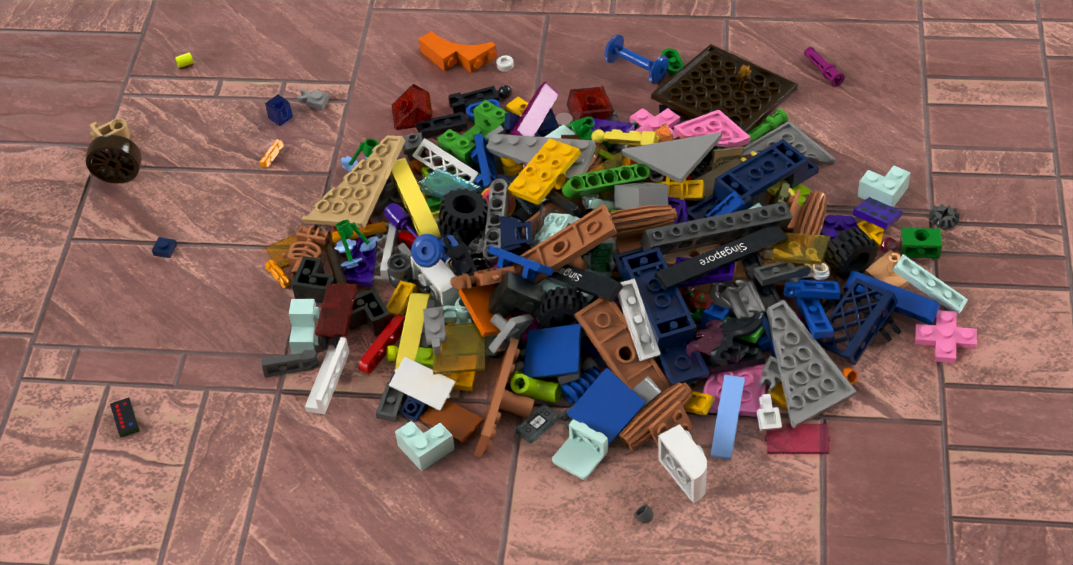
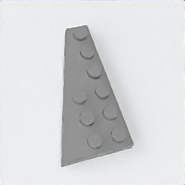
[486,134,596,182]

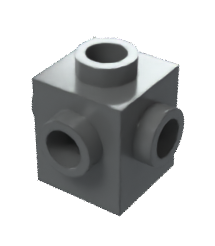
[402,132,427,162]

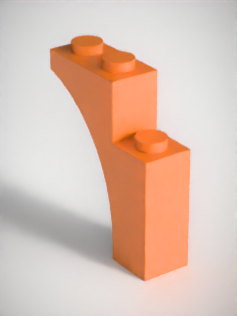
[418,31,497,73]

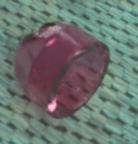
[881,237,897,253]

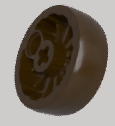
[86,135,142,183]

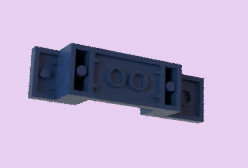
[687,139,819,221]
[613,247,710,387]

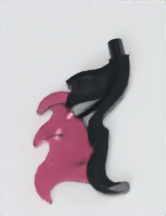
[686,312,764,366]

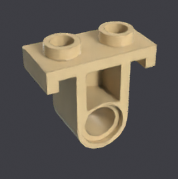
[90,118,130,150]

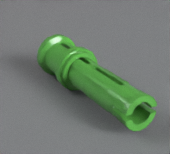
[744,109,788,147]

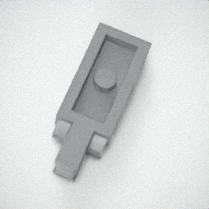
[423,306,447,355]

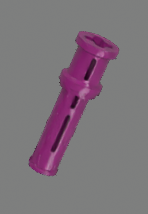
[804,47,845,87]

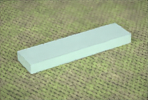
[892,254,968,316]

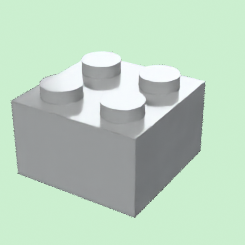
[614,182,668,210]

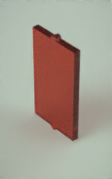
[315,283,358,338]

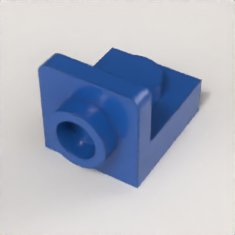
[700,302,731,334]

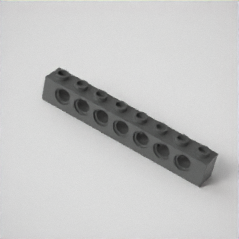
[640,202,793,255]

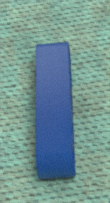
[843,271,940,324]

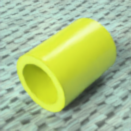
[175,52,194,69]

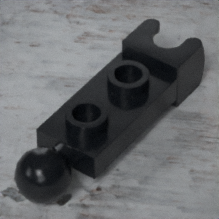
[448,85,512,114]

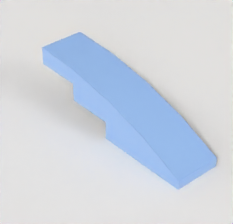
[711,375,745,460]

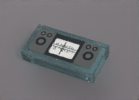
[516,404,559,444]

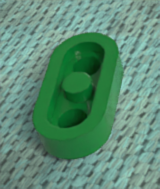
[661,48,684,76]

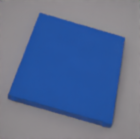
[523,324,582,378]
[567,368,646,446]

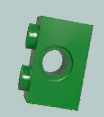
[900,228,942,259]

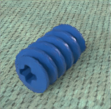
[560,366,601,404]

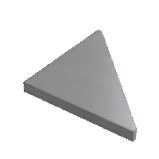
[743,121,836,165]
[622,132,722,183]

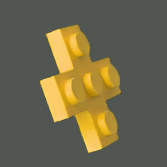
[649,177,704,201]

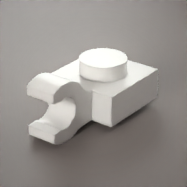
[757,394,782,431]

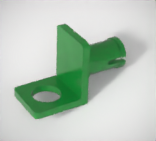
[567,116,595,140]

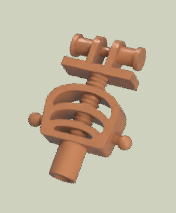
[281,225,330,277]
[450,266,516,290]

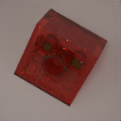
[392,84,433,130]
[567,86,614,121]

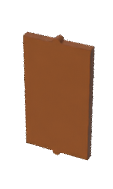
[419,400,484,443]

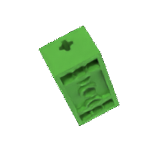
[438,100,510,167]

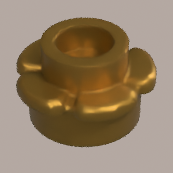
[737,64,752,81]

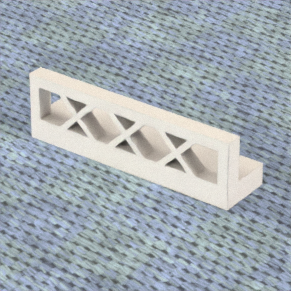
[412,138,480,190]
[373,222,401,283]
[618,279,661,362]
[305,337,349,415]

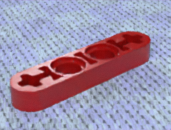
[358,314,405,374]

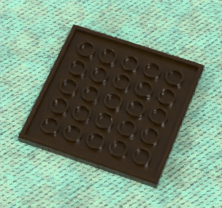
[651,44,798,134]

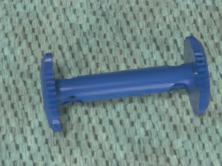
[604,34,669,84]
[411,234,459,268]

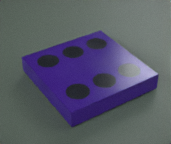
[852,197,903,229]

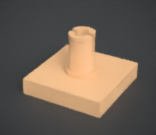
[865,250,909,289]

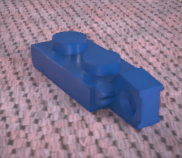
[784,279,841,300]

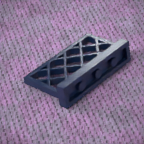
[815,278,898,366]

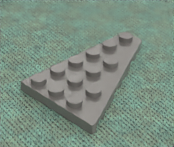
[766,300,857,428]

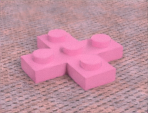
[630,108,680,143]
[915,310,977,363]

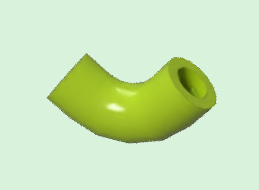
[511,374,562,403]

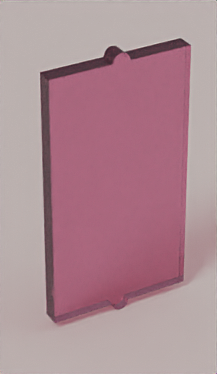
[764,424,830,454]

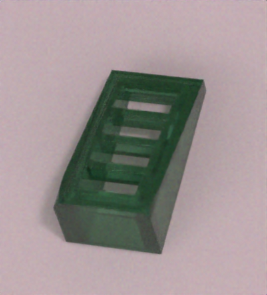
[590,243,613,272]

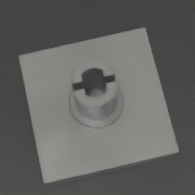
[488,313,534,353]

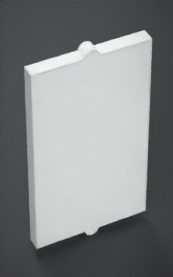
[389,357,456,411]

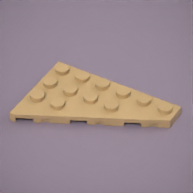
[302,135,405,228]

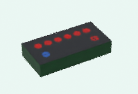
[110,397,140,438]

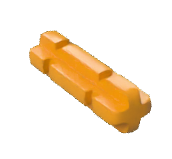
[259,139,284,168]
[265,260,291,288]

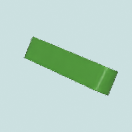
[562,163,650,199]

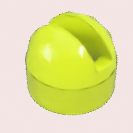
[386,345,399,361]

